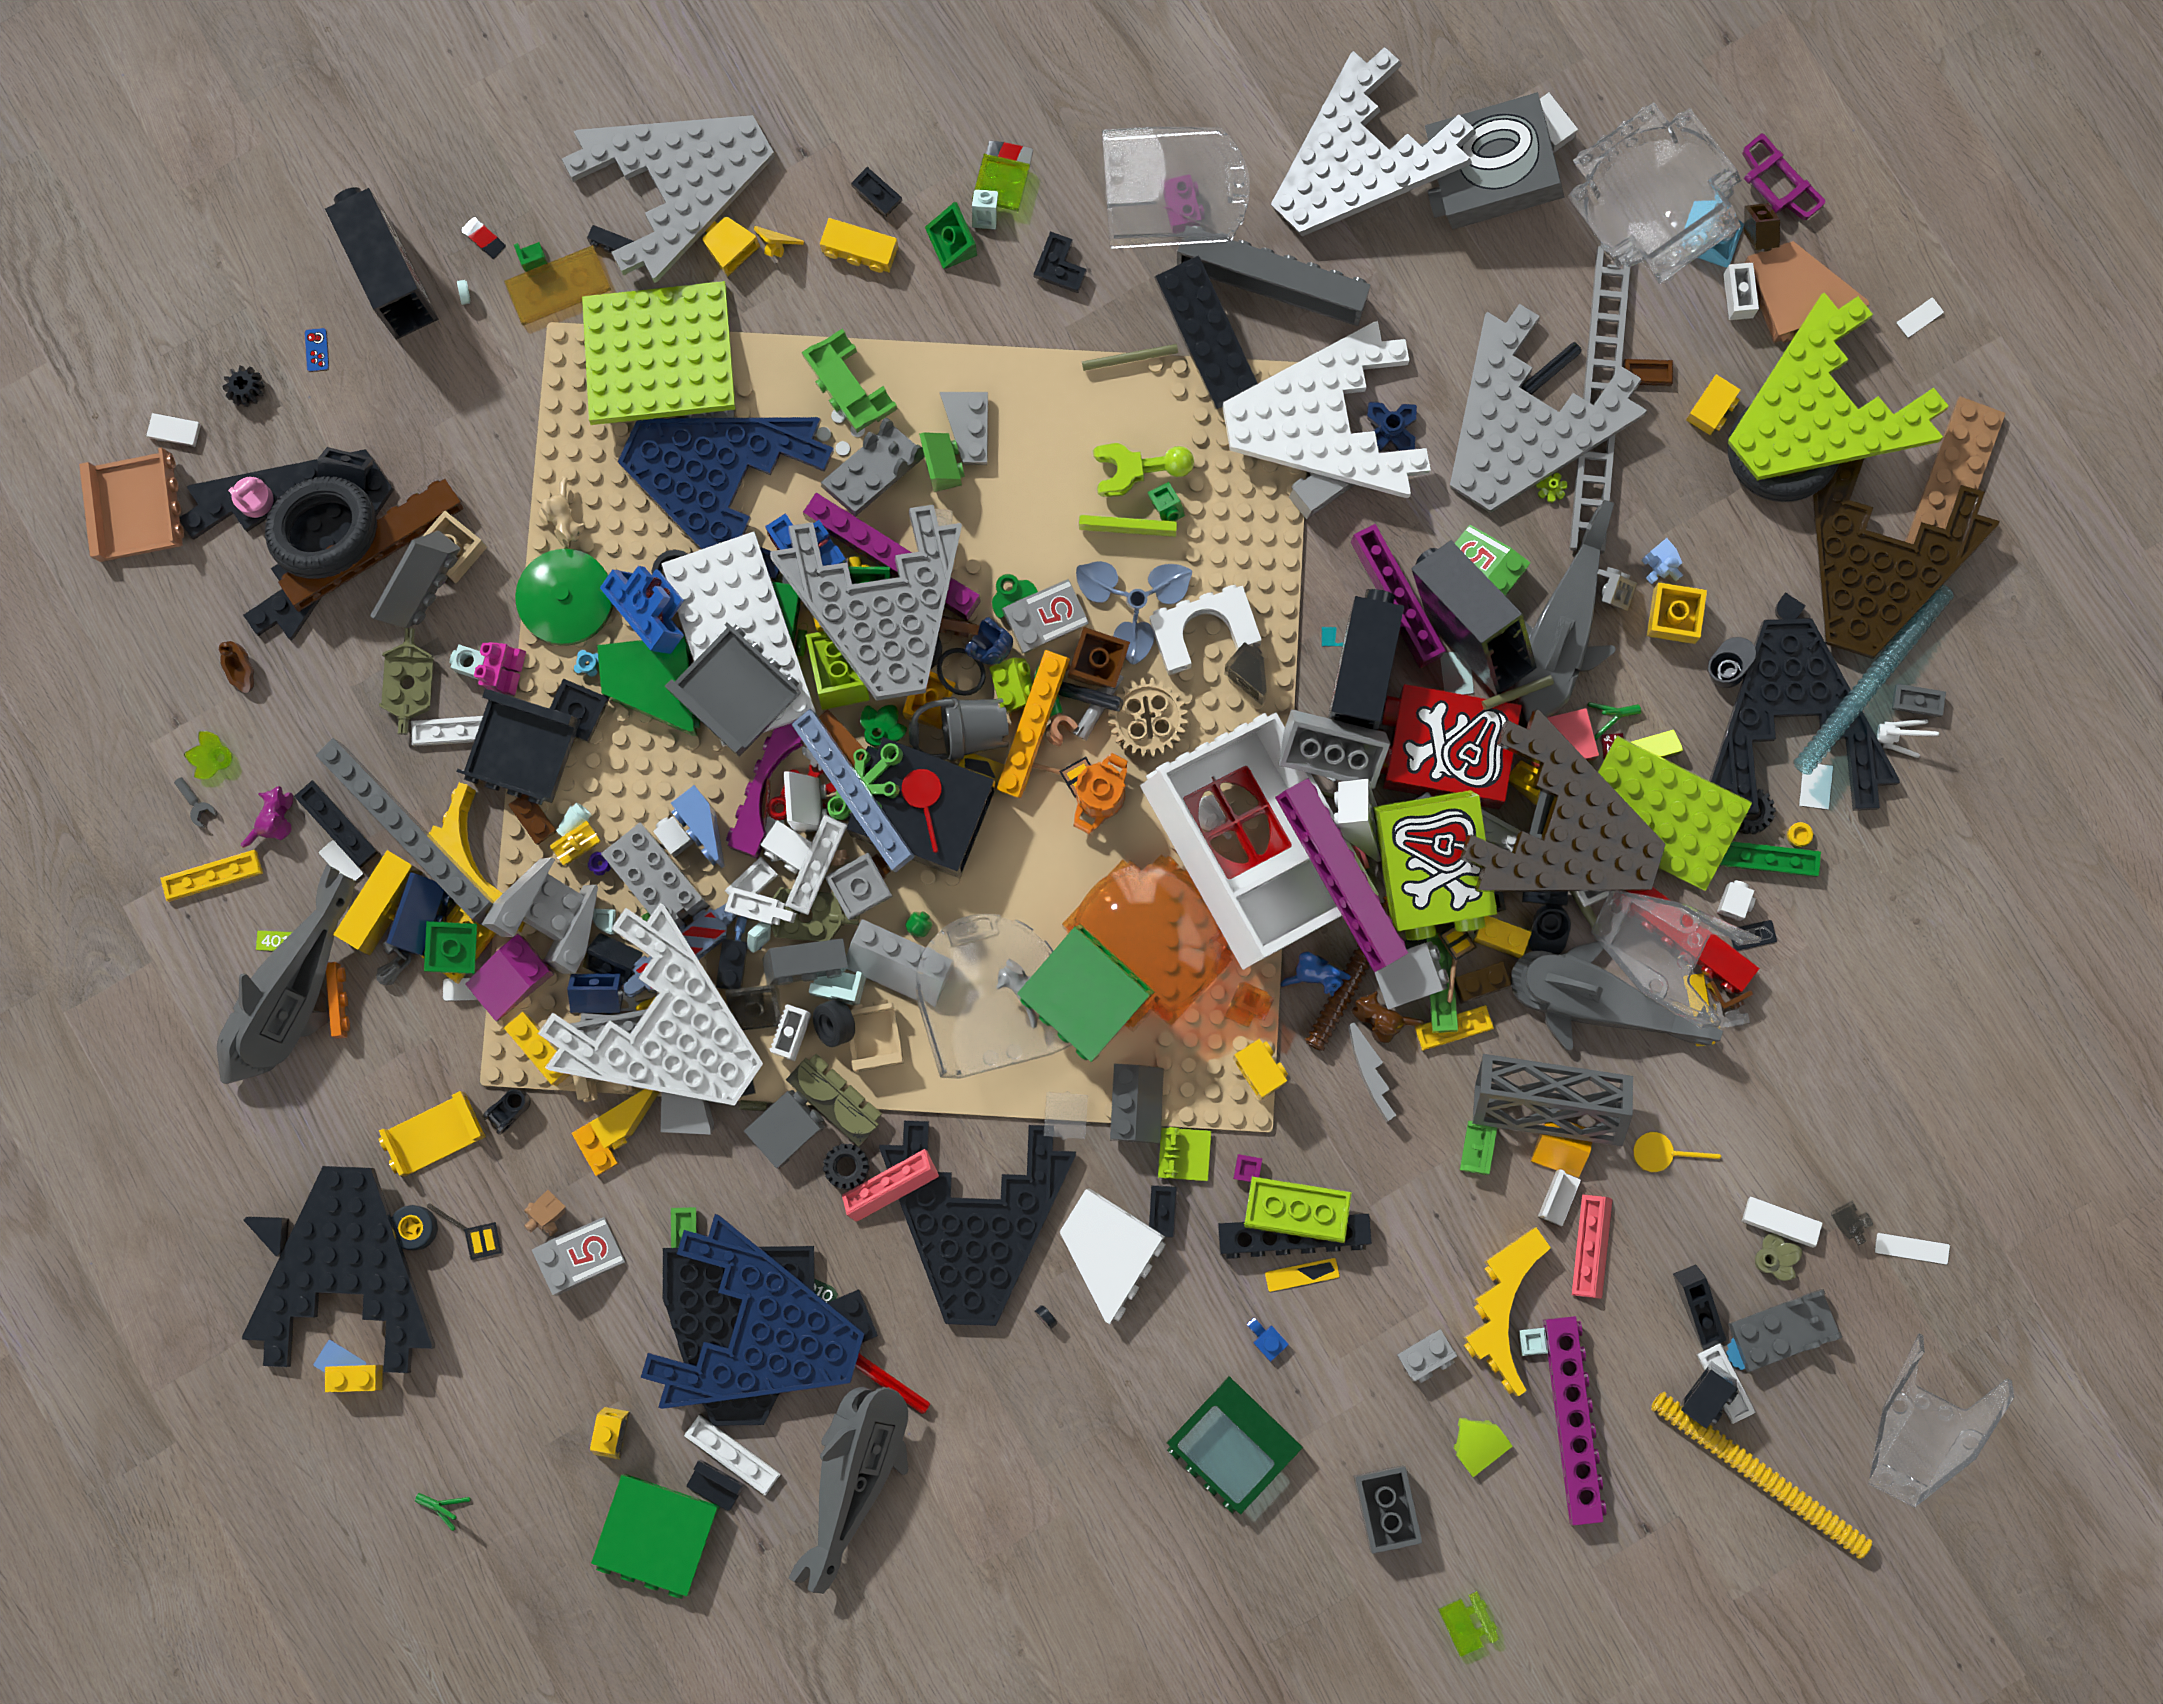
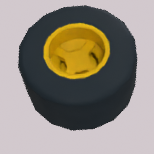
[391,1205,438,1251]

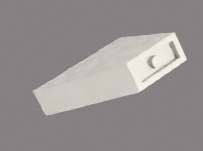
[1060,1188,1166,1324]

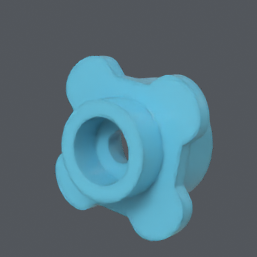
[574,650,599,677]

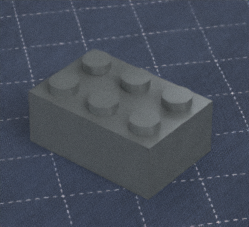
[1353,1465,1422,1554]

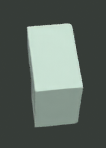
[809,971,866,1005]

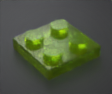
[972,154,1030,212]

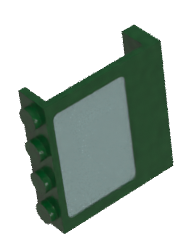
[1166,1376,1303,1515]

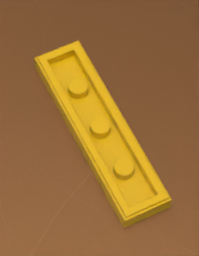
[160,849,263,902]

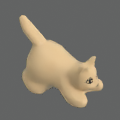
[539,477,586,549]

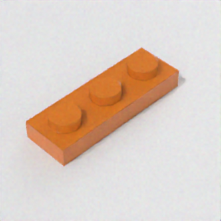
[326,962,350,1039]

